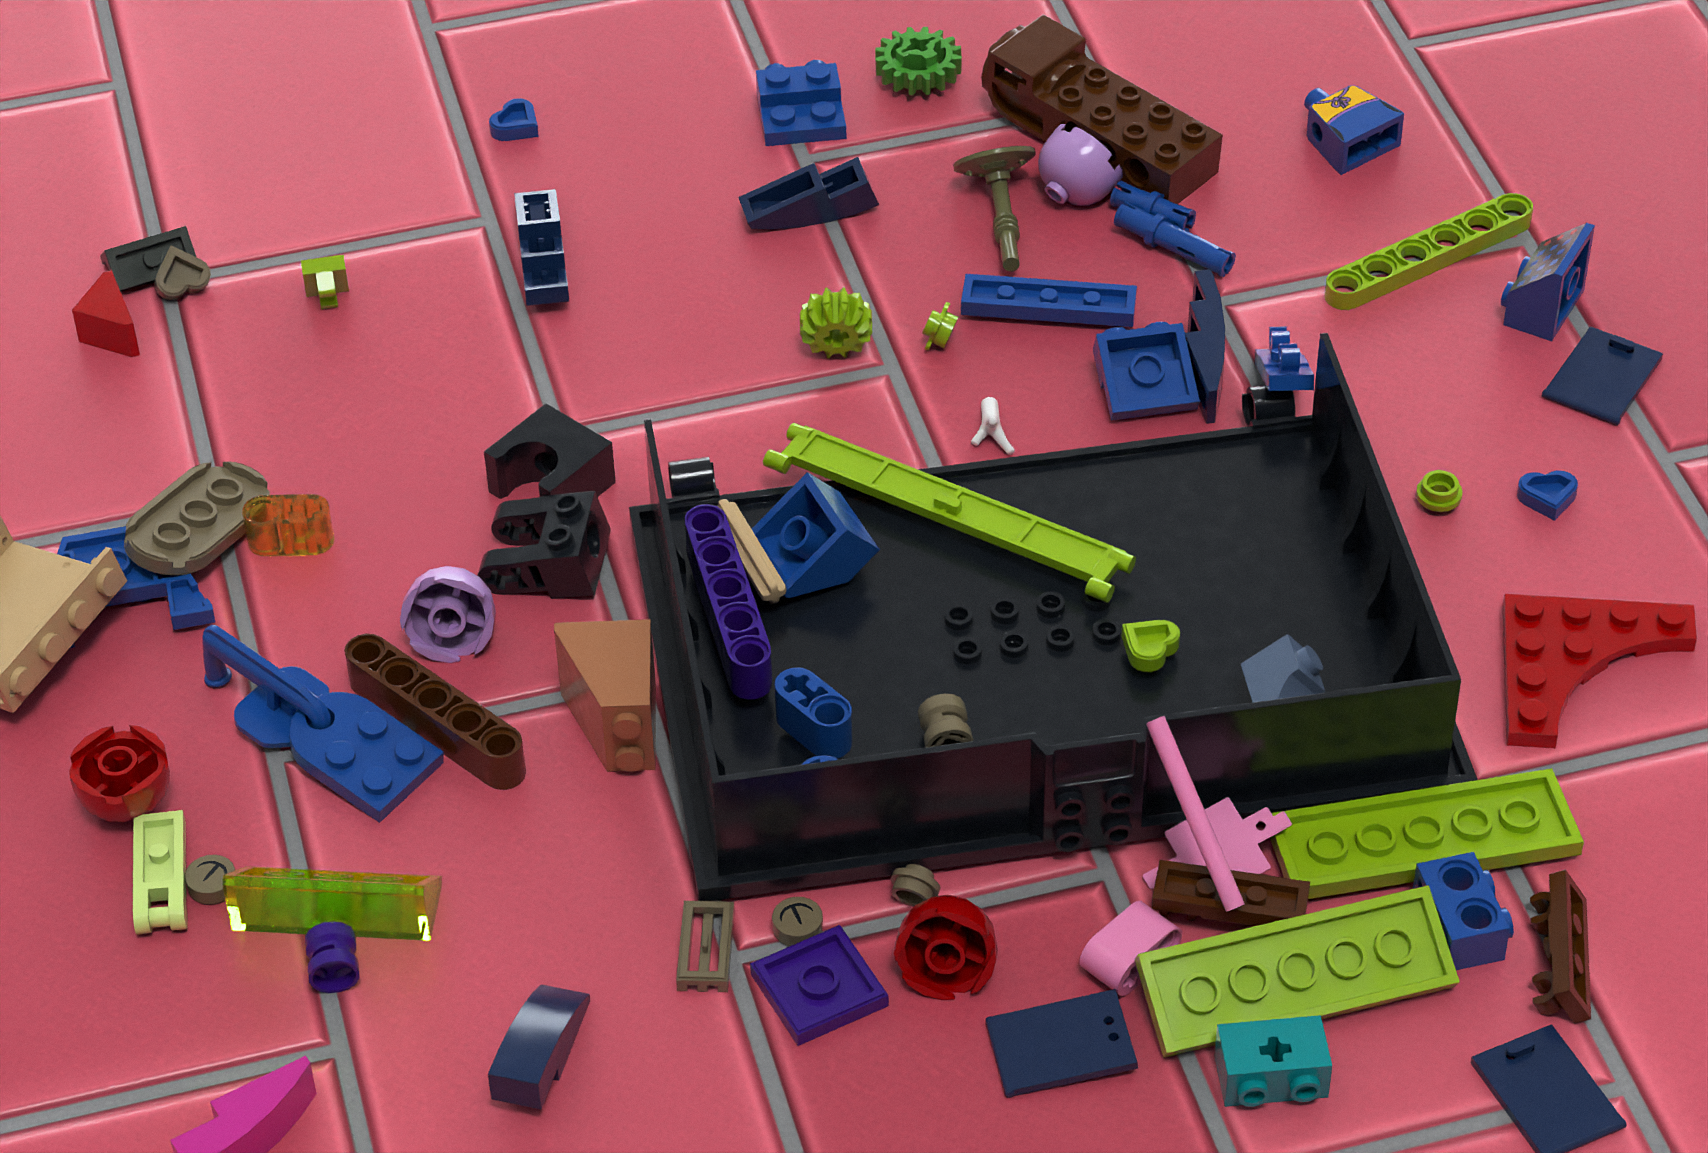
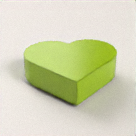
[1121,620,1180,672]

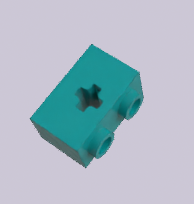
[1214,1015,1332,1107]

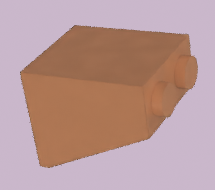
[554,619,656,772]

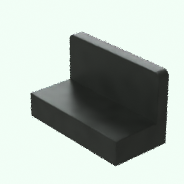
[100,226,196,291]

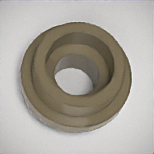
[891,864,941,907]

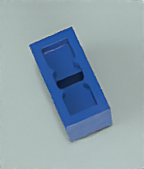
[1413,852,1514,970]

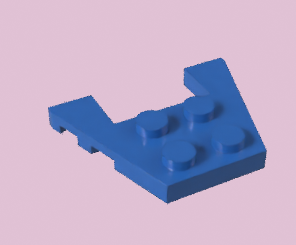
[57,526,215,648]

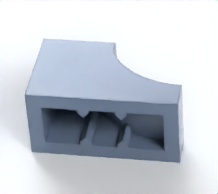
[1241,634,1325,703]

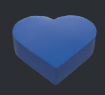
[489,98,539,141]
[1517,470,1578,521]

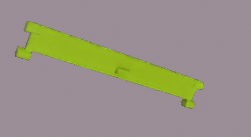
[763,423,1136,603]

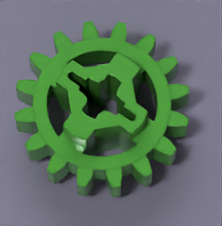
[875,27,962,95]

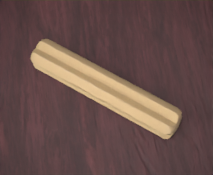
[717,499,787,604]

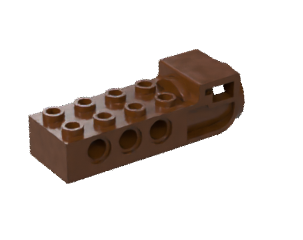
[981,14,1223,204]

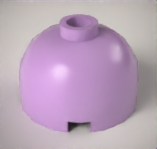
[1038,124,1123,206]
[400,566,496,663]

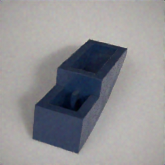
[739,157,879,229]
[488,984,590,1110]

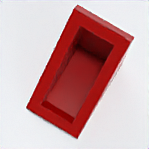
[72,270,140,357]

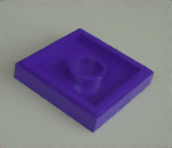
[750,925,889,1046]

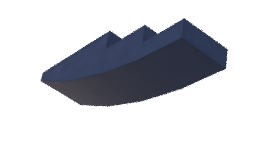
[514,189,569,306]
[1185,269,1225,424]

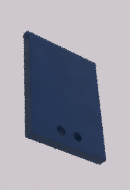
[1542,326,1663,425]
[985,989,1138,1098]
[1471,1024,1627,1153]

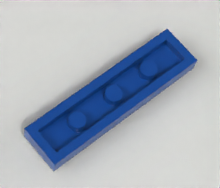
[961,274,1137,327]

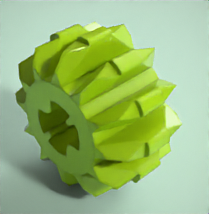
[800,287,872,358]

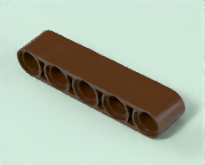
[344,633,526,790]

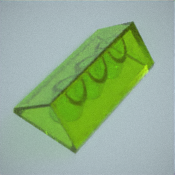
[222,866,442,941]

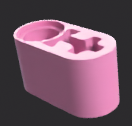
[1080,901,1182,996]

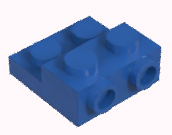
[756,60,847,146]
[1093,322,1200,421]

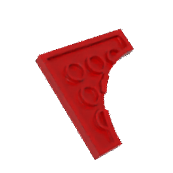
[1503,594,1697,749]

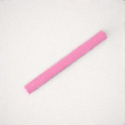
[1146,716,1245,912]

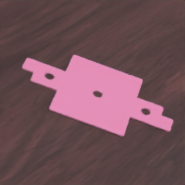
[1143,797,1292,889]

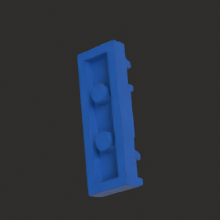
[1255,326,1314,391]

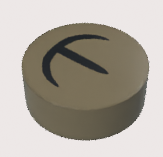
[185,855,237,904]
[772,897,823,946]

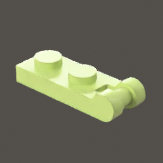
[133,810,188,935]

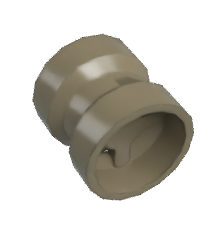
[918,694,973,748]

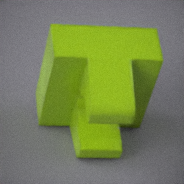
[301,255,349,309]

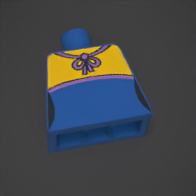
[1304,85,1404,175]

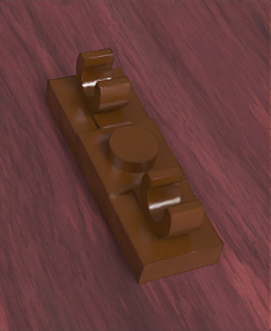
[1152,860,1310,926]
[1530,870,1591,1024]

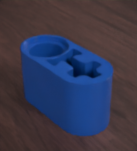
[775,668,852,759]

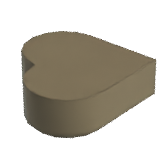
[154,245,211,300]

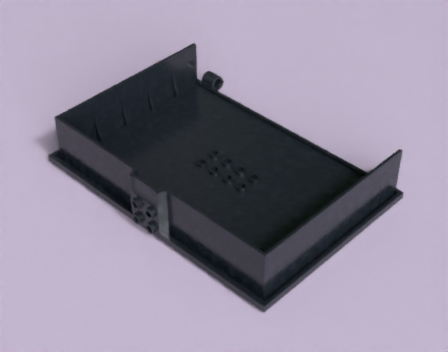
[629,333,1478,901]

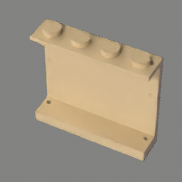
[0,516,127,713]

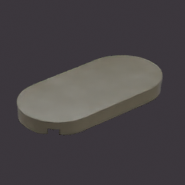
[124,462,270,575]

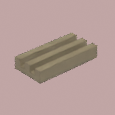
[676,901,735,992]

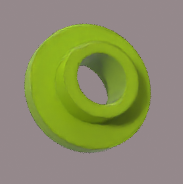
[1416,470,1463,512]

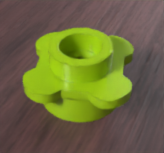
[922,302,958,351]

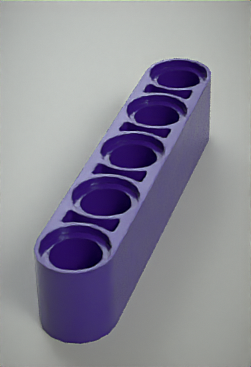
[685,504,772,700]

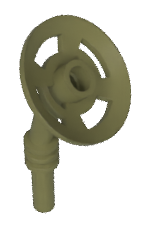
[953,146,1036,271]

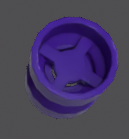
[305,921,360,993]

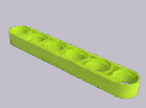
[1325,193,1533,310]

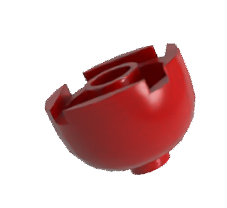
[69,725,170,823]
[894,895,998,1000]

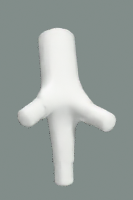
[971,397,1015,455]

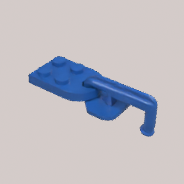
[202,625,444,823]

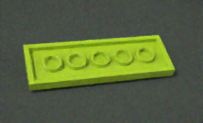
[1270,768,1584,899]
[1135,885,1460,1058]

